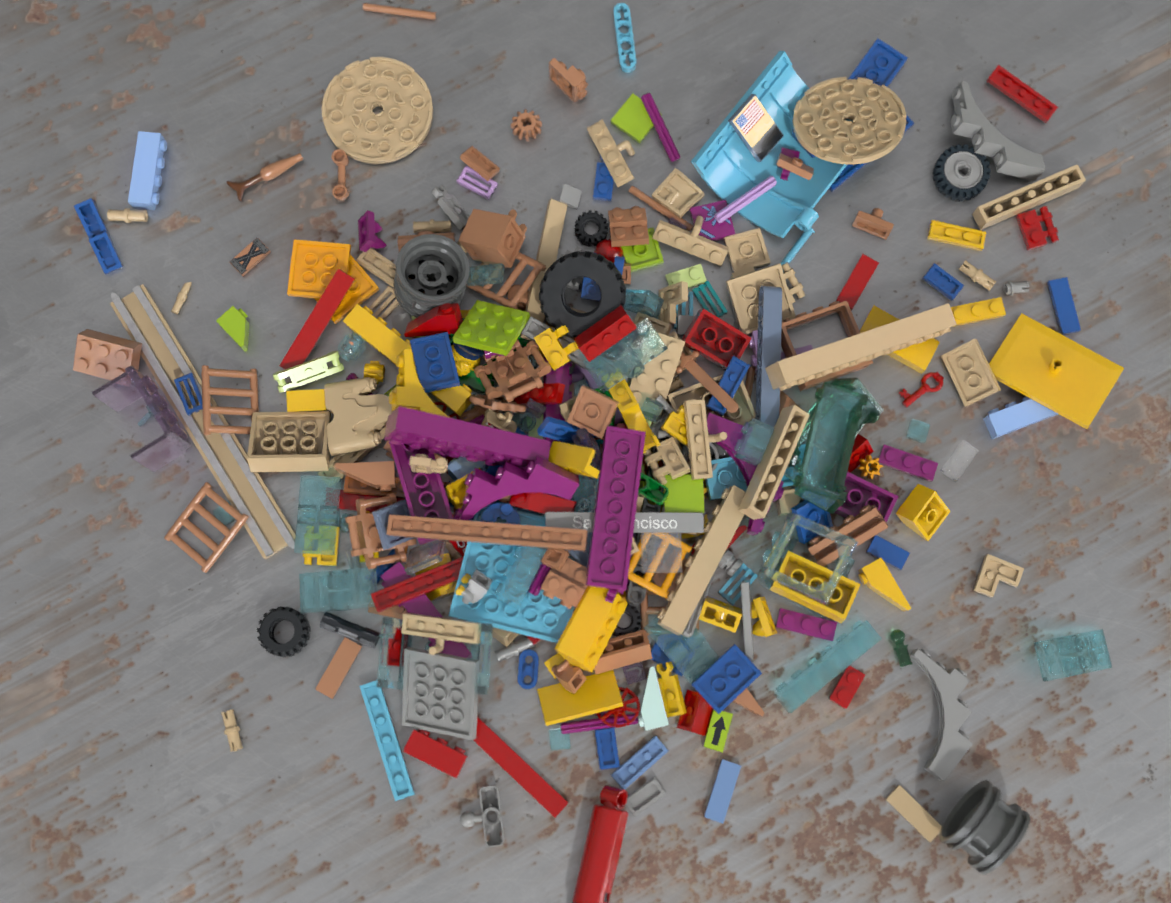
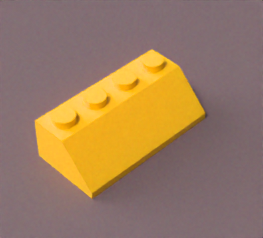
[554,586,628,672]

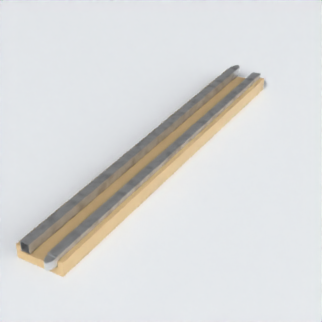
[110,284,299,560]

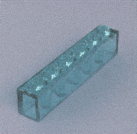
[774,620,882,713]

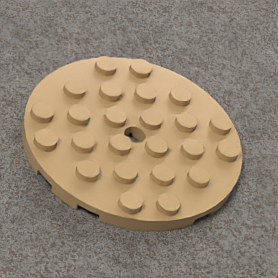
[322,57,433,164]
[793,77,906,165]

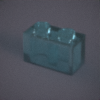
[734,418,774,466]

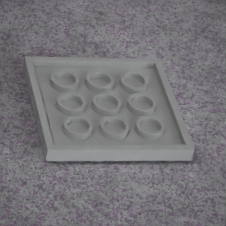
[402,647,480,740]

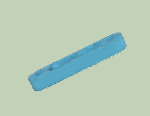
[613,3,636,73]

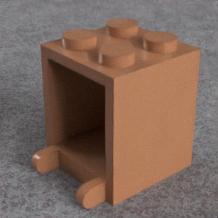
[458,209,527,268]

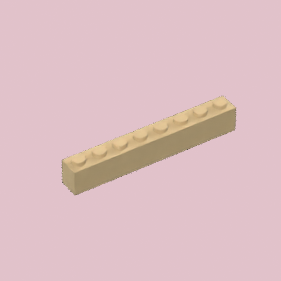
[657,485,746,635]

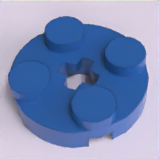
[481,503,520,525]

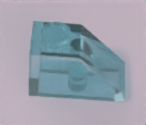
[623,290,664,317]

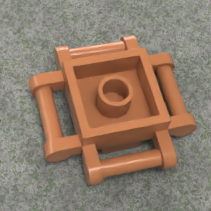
[474,339,551,403]
[345,493,417,569]

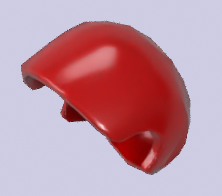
[594,239,623,263]

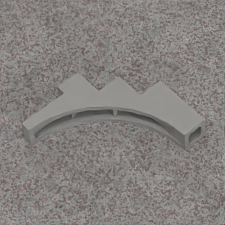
[950,81,1045,181]
[909,649,973,781]

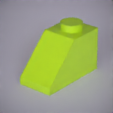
[216,306,250,352]

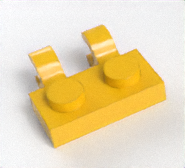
[534,325,579,371]
[661,405,688,447]

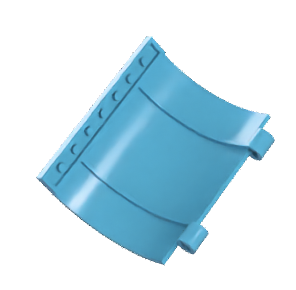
[691,50,853,238]

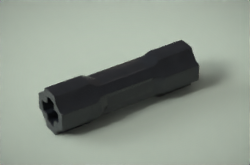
[319,611,381,649]

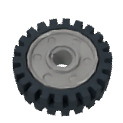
[933,144,991,201]

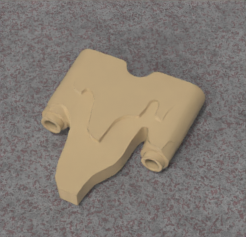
[324,377,393,456]

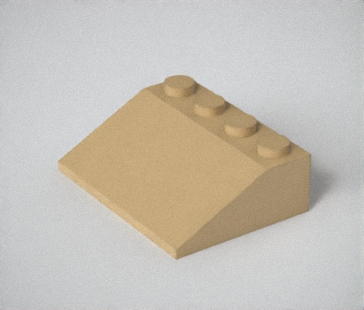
[666,374,756,449]
[247,411,331,472]

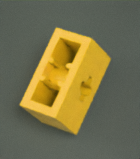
[699,596,742,633]

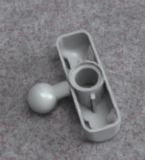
[460,785,504,847]

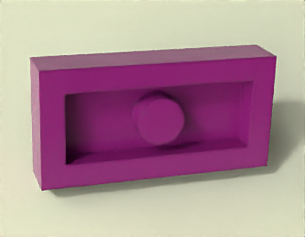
[358,210,387,252]

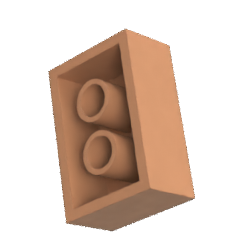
[73,329,142,385]

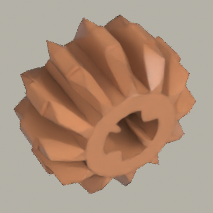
[511,109,542,142]

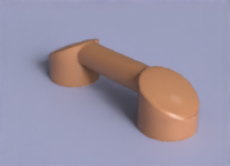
[332,149,349,200]

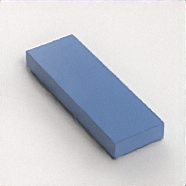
[611,736,668,790]
[704,759,741,823]

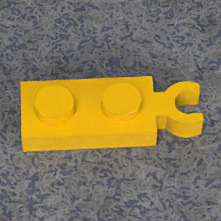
[656,661,687,718]

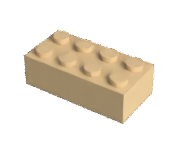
[628,329,685,415]

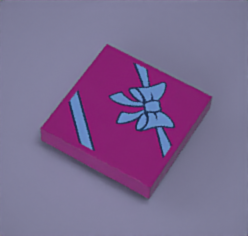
[690,200,735,241]

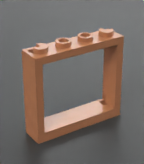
[781,301,873,392]

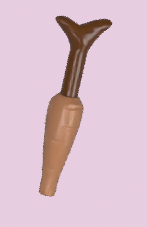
[227,153,303,201]

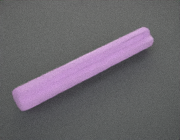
[714,176,777,223]

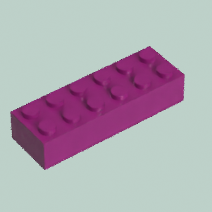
[389,440,453,545]

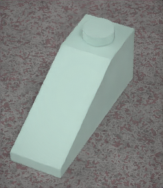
[638,666,669,731]

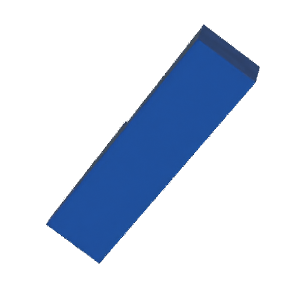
[74,198,123,274]

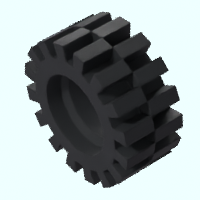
[575,210,608,247]
[612,604,641,637]

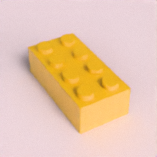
[769,551,861,623]

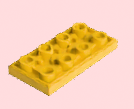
[537,670,623,726]

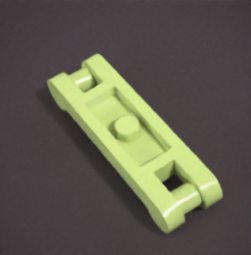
[273,351,344,393]

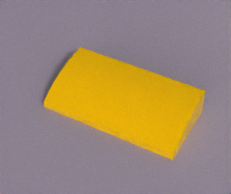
[859,305,940,374]

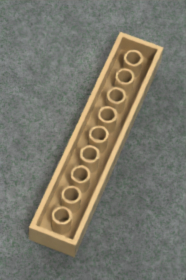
[765,303,957,391]

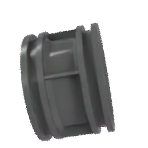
[393,234,470,318]
[939,780,1030,875]

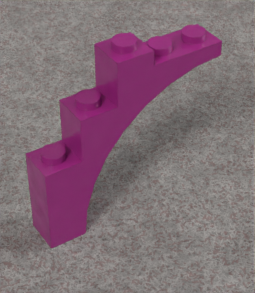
[706,413,784,536]
[454,456,579,521]

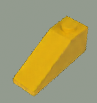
[858,557,911,612]

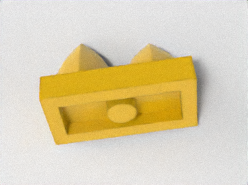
[742,596,777,637]

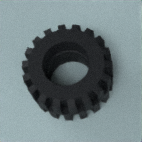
[257,606,311,657]

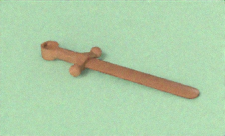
[676,350,739,413]

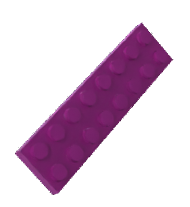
[585,426,646,591]

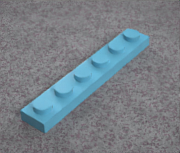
[359,680,415,801]

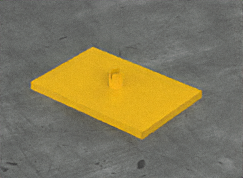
[989,313,1124,429]

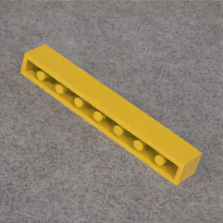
[343,304,473,416]

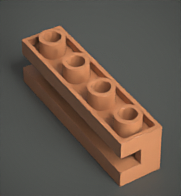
[808,504,888,567]

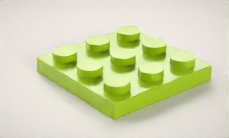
[453,300,530,356]

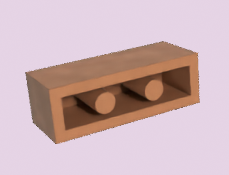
[594,629,652,674]

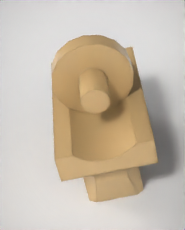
[481,409,517,433]

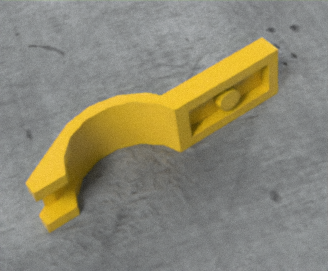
[603,371,660,454]

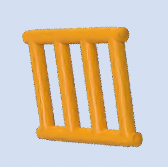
[628,533,692,599]

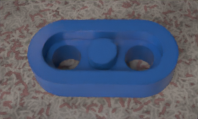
[518,649,539,689]

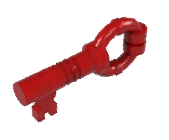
[899,372,944,408]

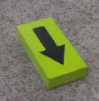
[703,709,733,753]

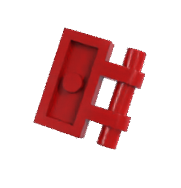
[1016,206,1059,250]

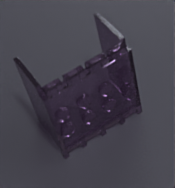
[92,366,191,472]

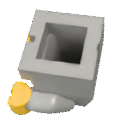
[455,569,493,604]

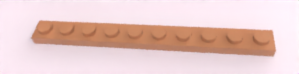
[387,515,588,551]

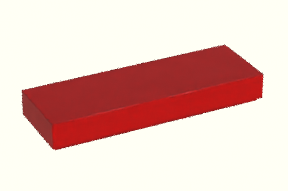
[836,254,879,311]

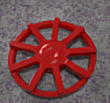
[597,687,640,728]

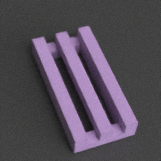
[457,166,498,200]

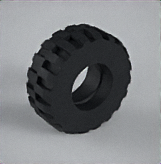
[539,251,626,338]

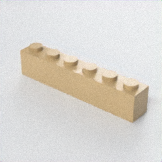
[972,164,1086,230]
[738,405,810,520]

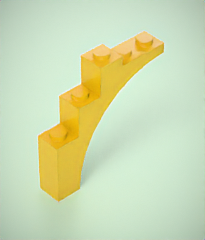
[389,349,450,418]

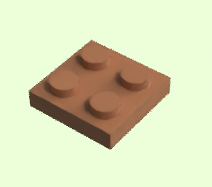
[567,385,619,439]

